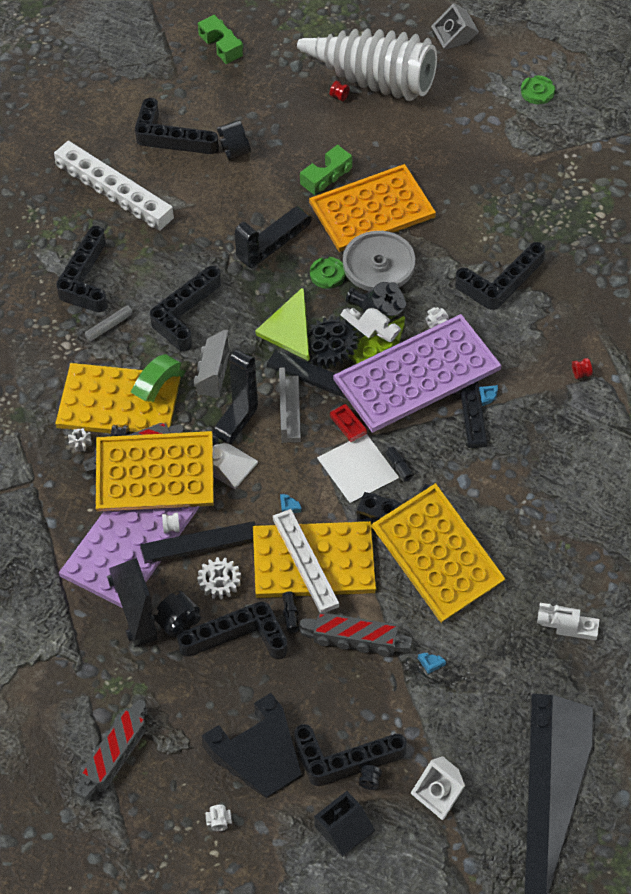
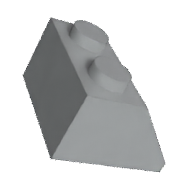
[431,3,479,50]

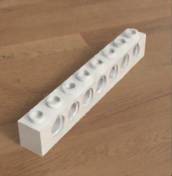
[54,141,174,231]

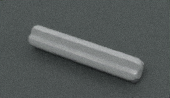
[85,305,133,341]

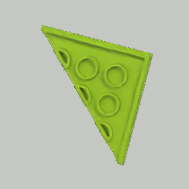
[255,288,310,361]
[348,316,405,365]

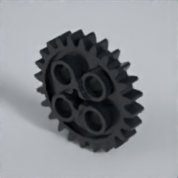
[307,316,360,368]

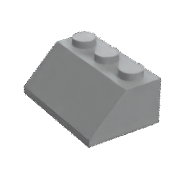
[194,330,230,397]

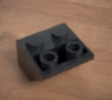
[314,791,375,857]

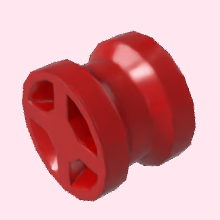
[329,80,350,101]
[572,358,593,379]

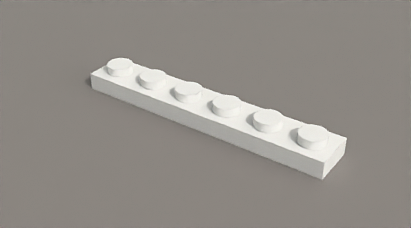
[273,509,339,614]

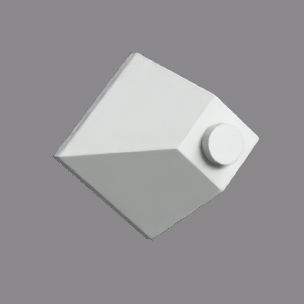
[213,443,258,489]
[411,756,465,820]

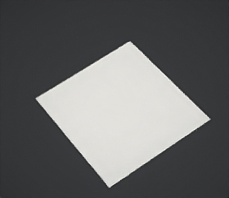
[317,434,399,503]

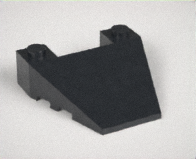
[107,558,158,647]
[201,693,302,798]

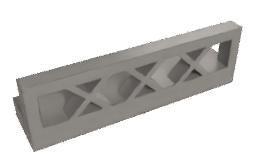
[279,368,301,443]

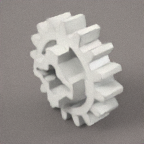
[197,557,241,599]

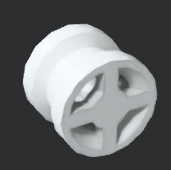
[162,513,180,534]

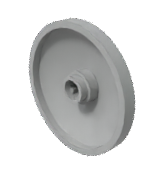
[343,231,415,291]

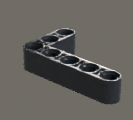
[135,98,219,154]
[235,206,312,268]
[56,225,107,312]
[455,242,545,310]
[150,266,221,351]
[213,349,258,444]
[177,601,287,659]
[294,724,407,786]

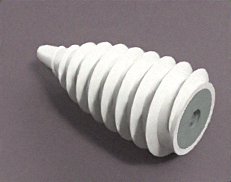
[297,28,437,101]

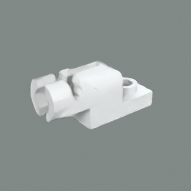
[340,308,401,342]
[537,603,599,640]

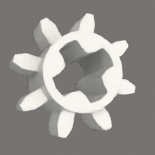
[426,307,449,328]
[68,428,92,452]
[205,805,232,831]

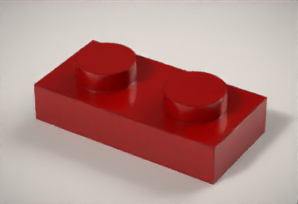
[330,404,367,442]

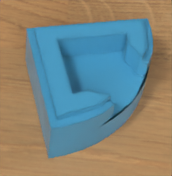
[479,385,498,406]
[280,494,301,513]
[418,653,446,674]

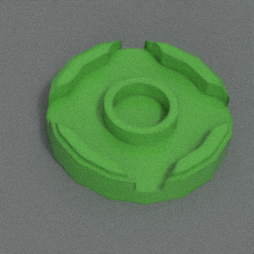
[521,75,555,104]
[310,257,346,289]

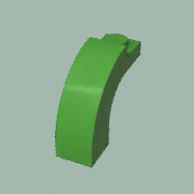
[131,354,186,402]

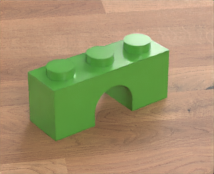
[198,15,243,64]
[300,145,352,195]

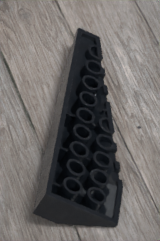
[524,693,593,894]

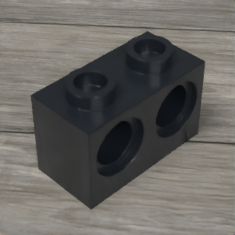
[357,492,401,525]

